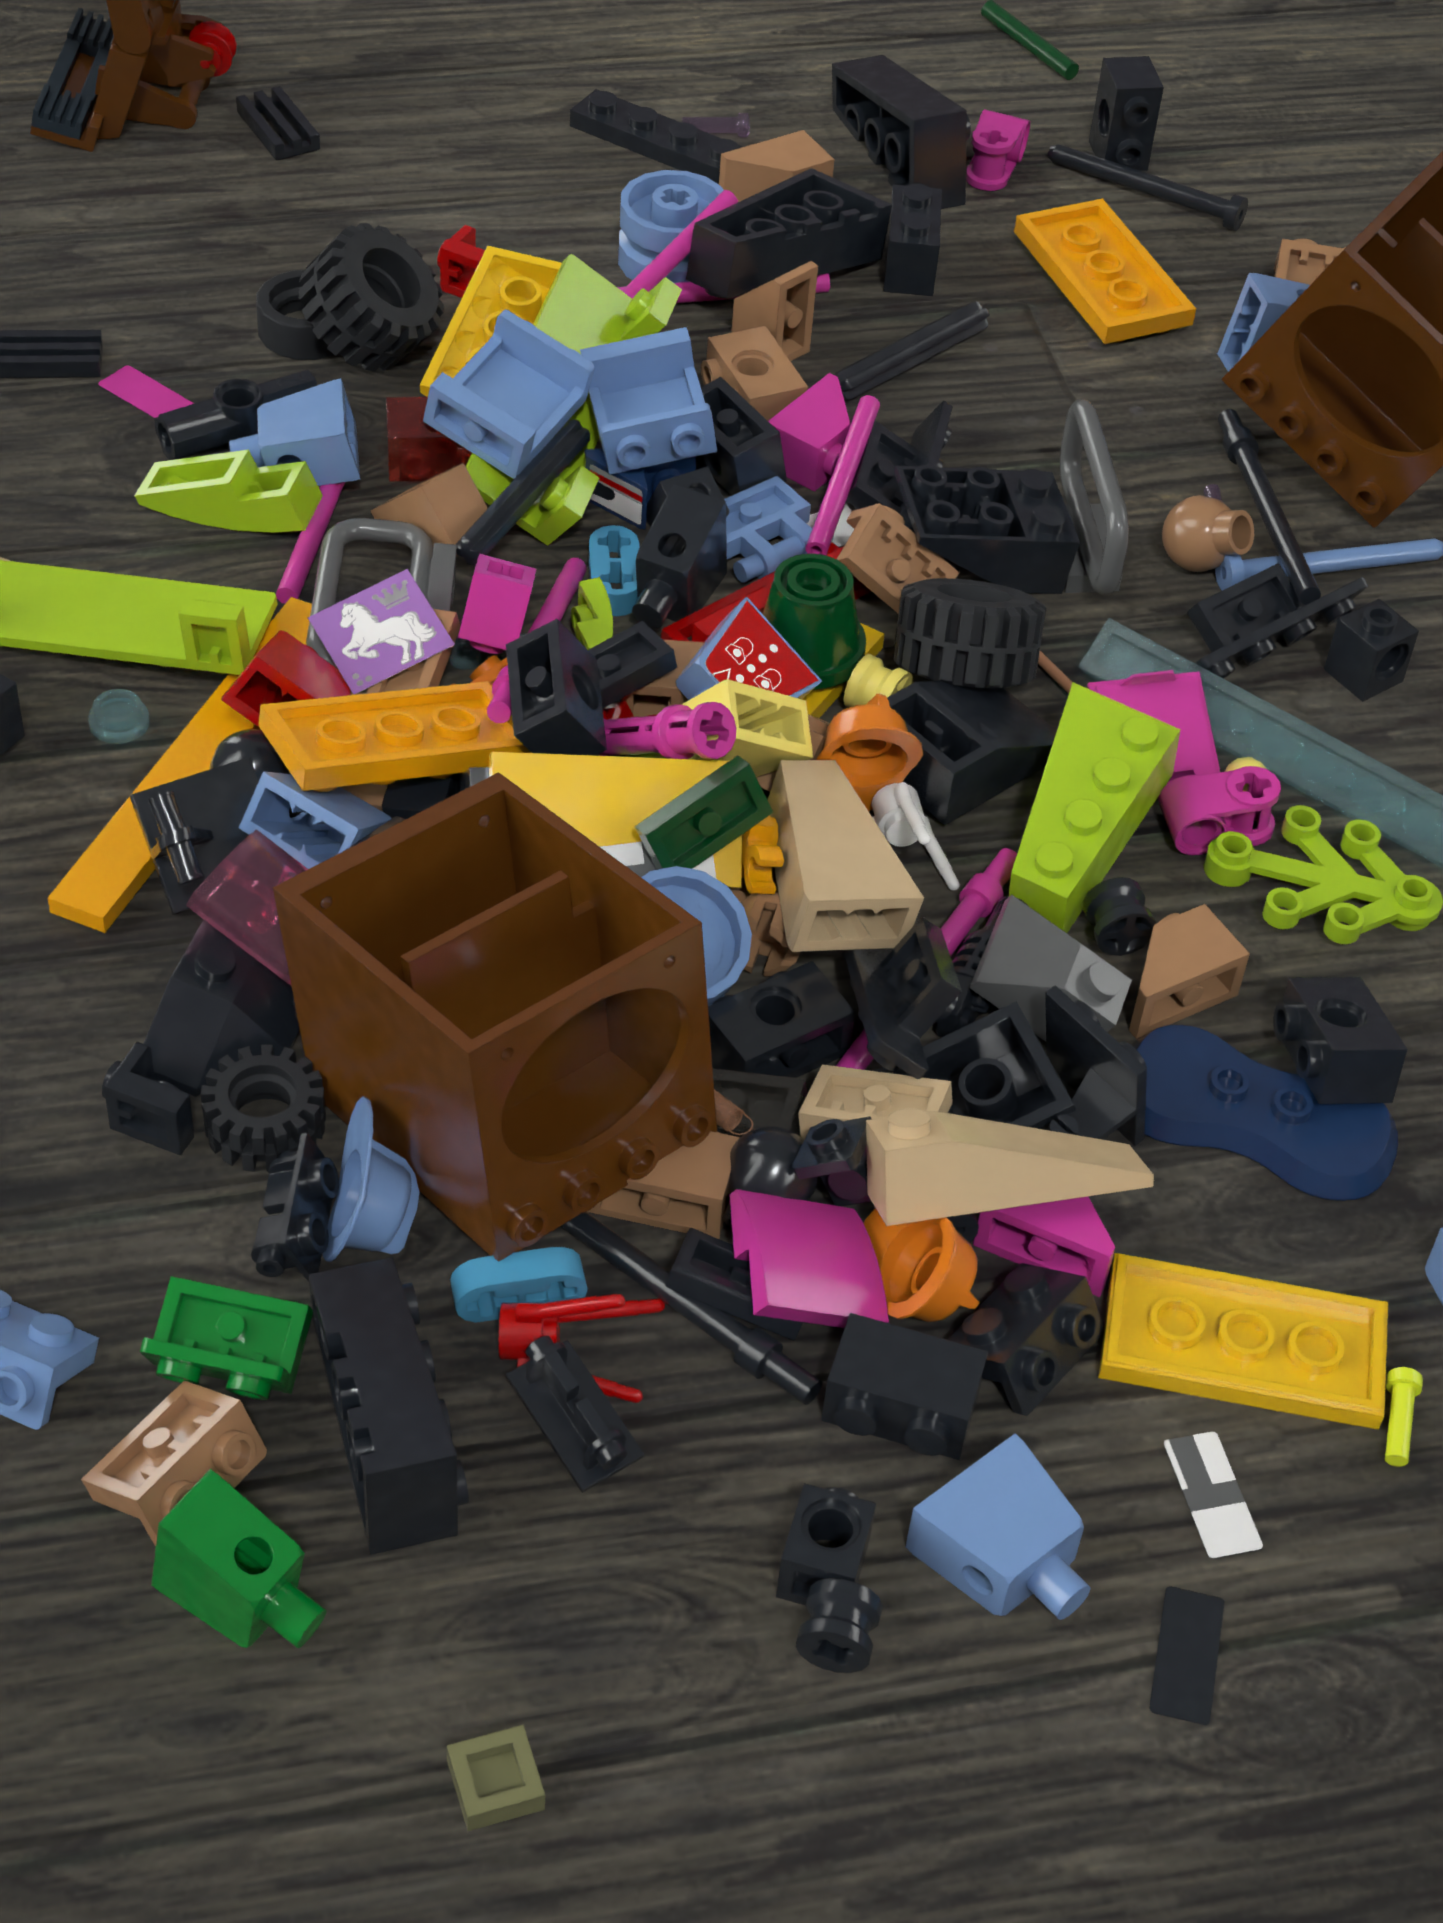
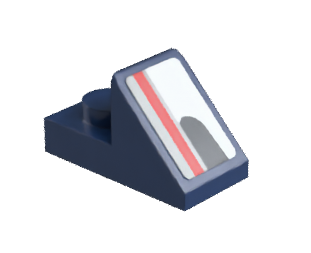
[584,449,696,530]

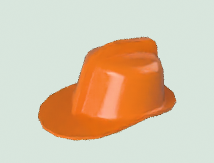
[816,694,923,811]
[863,1208,980,1322]

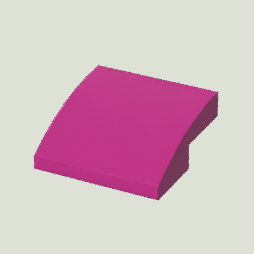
[730,1189,889,1328]

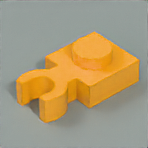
[741,815,784,894]

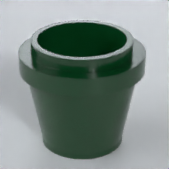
[762,554,866,690]

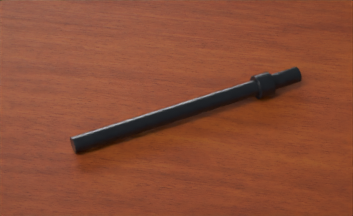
[1218,409,1321,605]
[560,1212,822,1405]

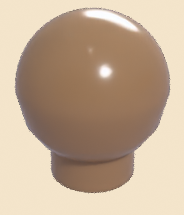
[1162,495,1254,572]

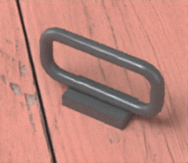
[1060,399,1129,596]
[306,518,457,669]

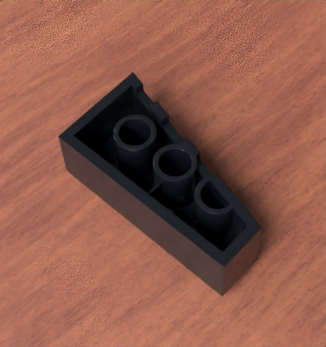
[832,55,971,209]
[686,168,892,299]

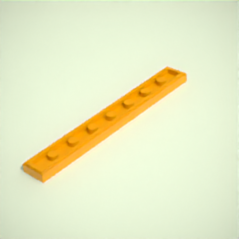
[48,597,312,933]

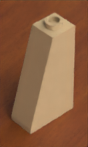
[768,760,924,952]

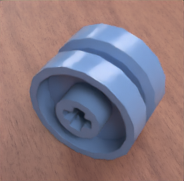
[618,170,724,283]
[641,866,752,1006]

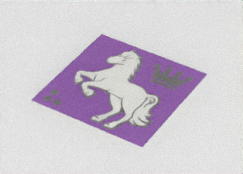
[308,569,455,695]

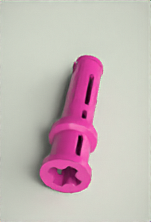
[595,702,737,759]

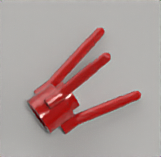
[499,1294,665,1403]

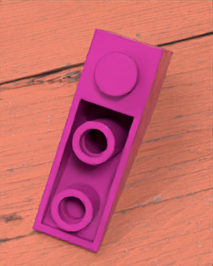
[458,554,537,654]

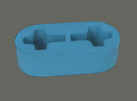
[588,525,640,616]
[450,1247,588,1323]

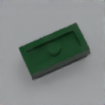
[634,755,773,870]

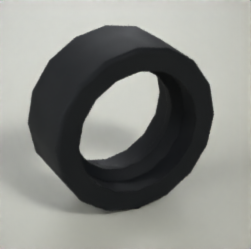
[256,270,334,360]

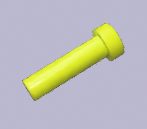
[1385,1367,1423,1467]

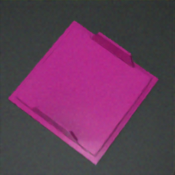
[1087,670,1220,785]

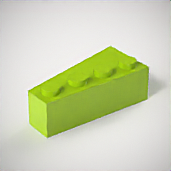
[1009,682,1181,933]

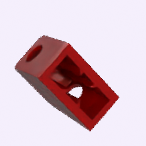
[221,630,351,728]

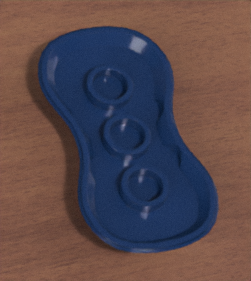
[1132,1025,1398,1201]

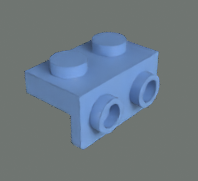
[0,1290,99,1430]

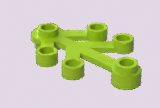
[1204,805,1443,944]

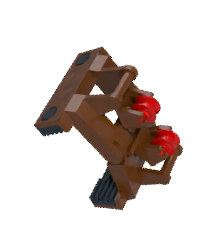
[30,0,237,152]

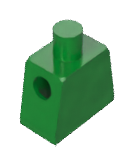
[151,1469,327,1648]

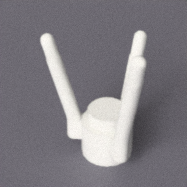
[871,782,960,891]

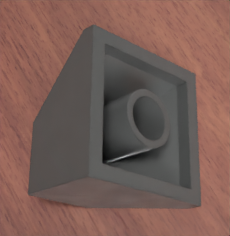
[969,895,1132,1041]

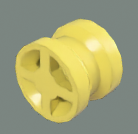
[843,654,913,707]

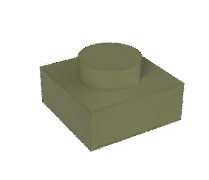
[447,1725,545,1831]

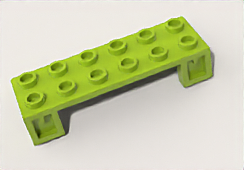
[466,254,682,546]
[0,560,278,675]

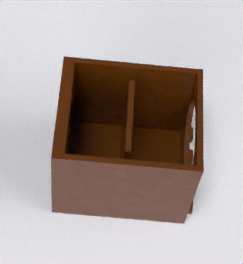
[1221,151,1443,528]
[272,772,717,1262]

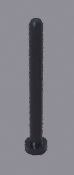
[1048,144,1248,231]

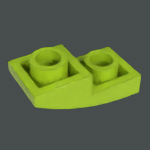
[571,577,613,650]

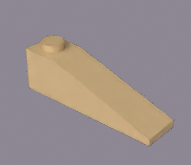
[866,1108,1154,1226]

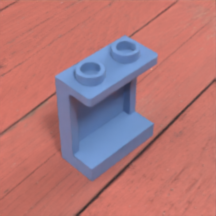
[423,309,595,479]
[580,327,717,475]

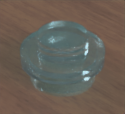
[88,689,150,744]

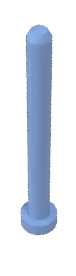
[1215,538,1443,591]

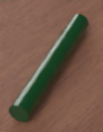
[981,0,1079,80]

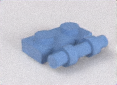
[724,476,834,583]

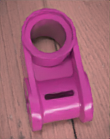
[966,109,1030,191]
[1158,766,1281,855]

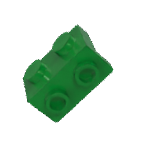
[140,1276,313,1400]

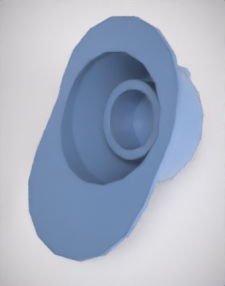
[323,1096,420,1262]

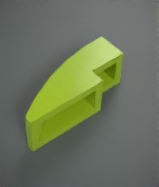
[134,449,323,533]

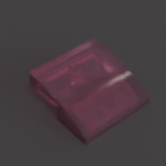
[186,829,308,985]

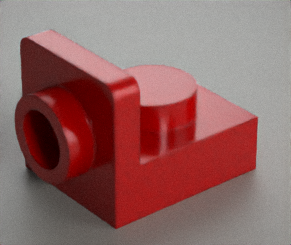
[437,225,485,298]

